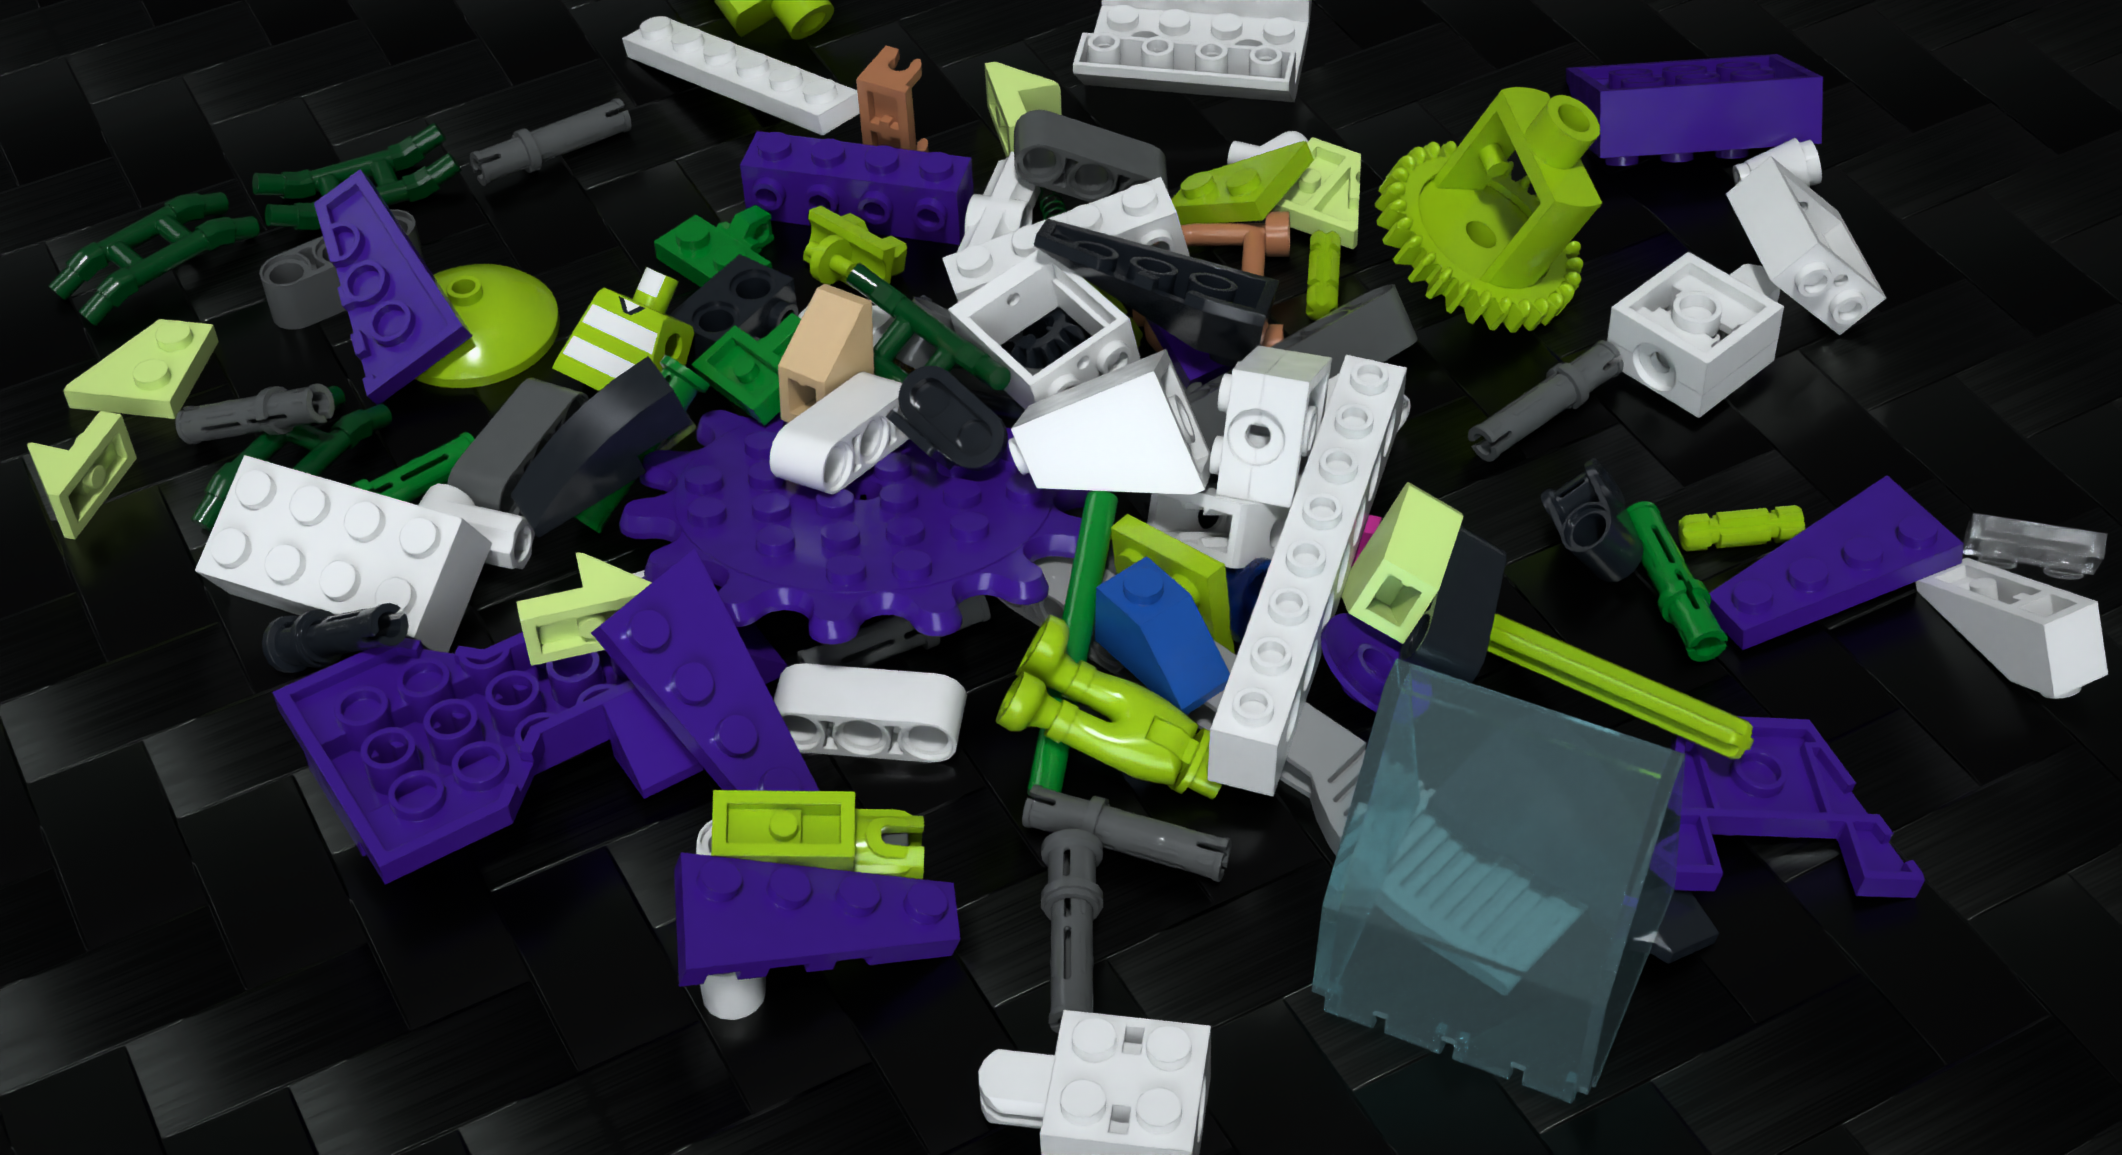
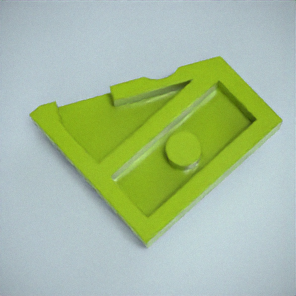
[1171,141,1314,225]

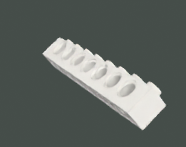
[1207,355,1407,796]

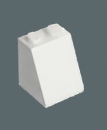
[1008,349,1211,495]

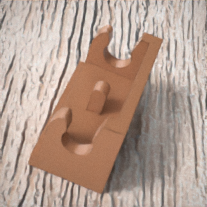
[856,46,929,152]

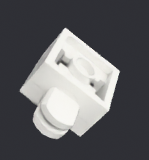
[1607,252,1784,418]
[1209,345,1332,508]
[978,1010,1211,1155]

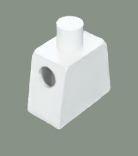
[1147,483,1290,568]

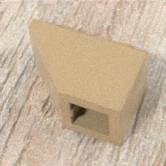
[778,284,874,423]

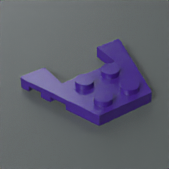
[1652,716,1925,898]

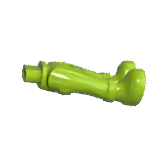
[996,614,1222,800]

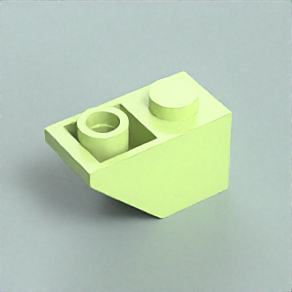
[1341,482,1464,644]

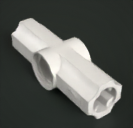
[957,151,1041,252]

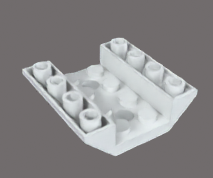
[1073,0,1312,102]

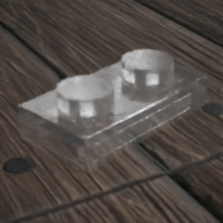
[1963,513,2107,580]

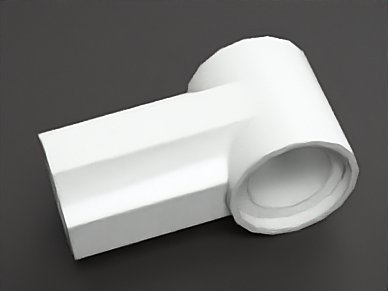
[418,484,535,569]

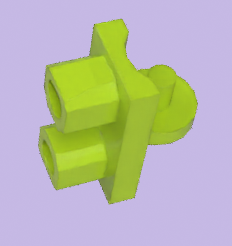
[803,206,907,289]

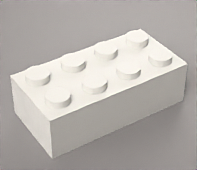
[195,455,492,653]

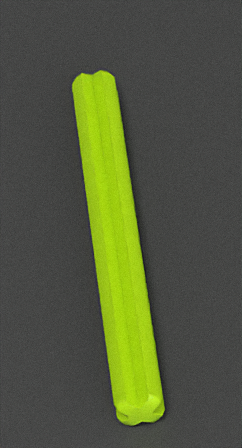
[1487,614,1754,759]

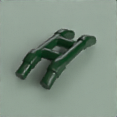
[252,123,462,231]
[48,192,259,327]
[846,263,1011,390]
[191,386,392,532]

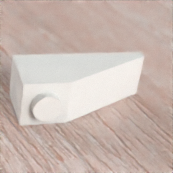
[1916,558,2108,699]

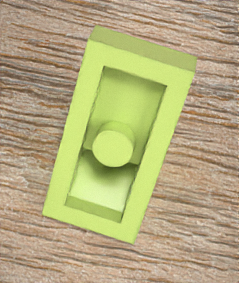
[985,62,1062,157]
[27,410,137,540]
[516,552,652,666]

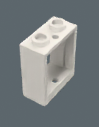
[1726,156,1886,335]
[948,249,1140,410]

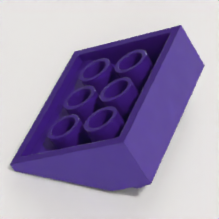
[1566,54,1823,166]

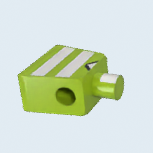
[552,267,694,391]

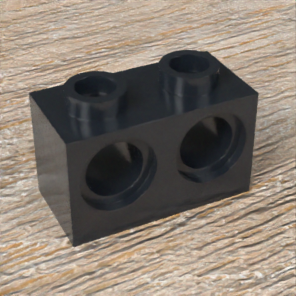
[669,254,798,374]

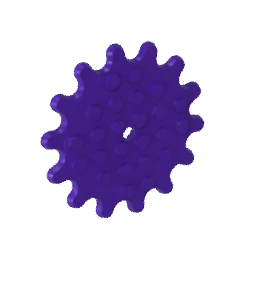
[619,410,1092,644]

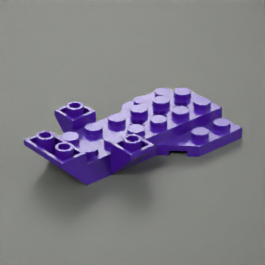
[272,577,787,885]

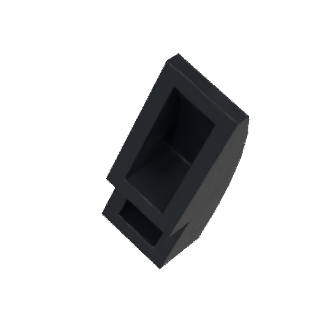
[511,356,691,538]

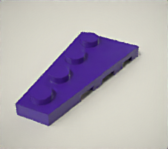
[591,548,820,791]

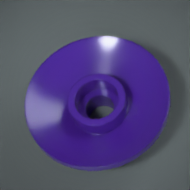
[1321,613,1433,721]

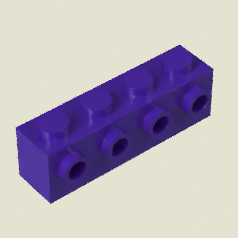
[740,131,974,245]

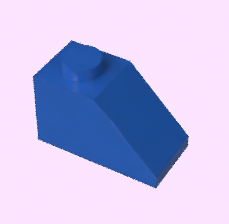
[1095,556,1230,715]

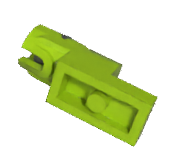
[711,790,924,879]

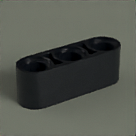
[1399,526,1507,694]

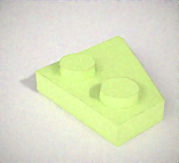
[1265,137,1361,249]
[63,319,219,419]

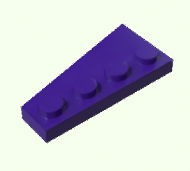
[314,169,473,405]
[1709,475,1964,650]
[674,852,960,987]

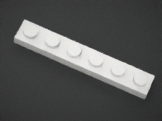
[622,16,860,135]

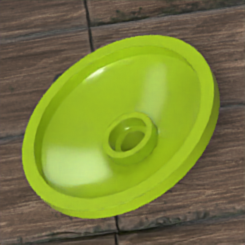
[415,264,560,388]

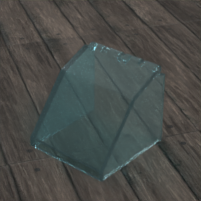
[1312,658,1686,1104]

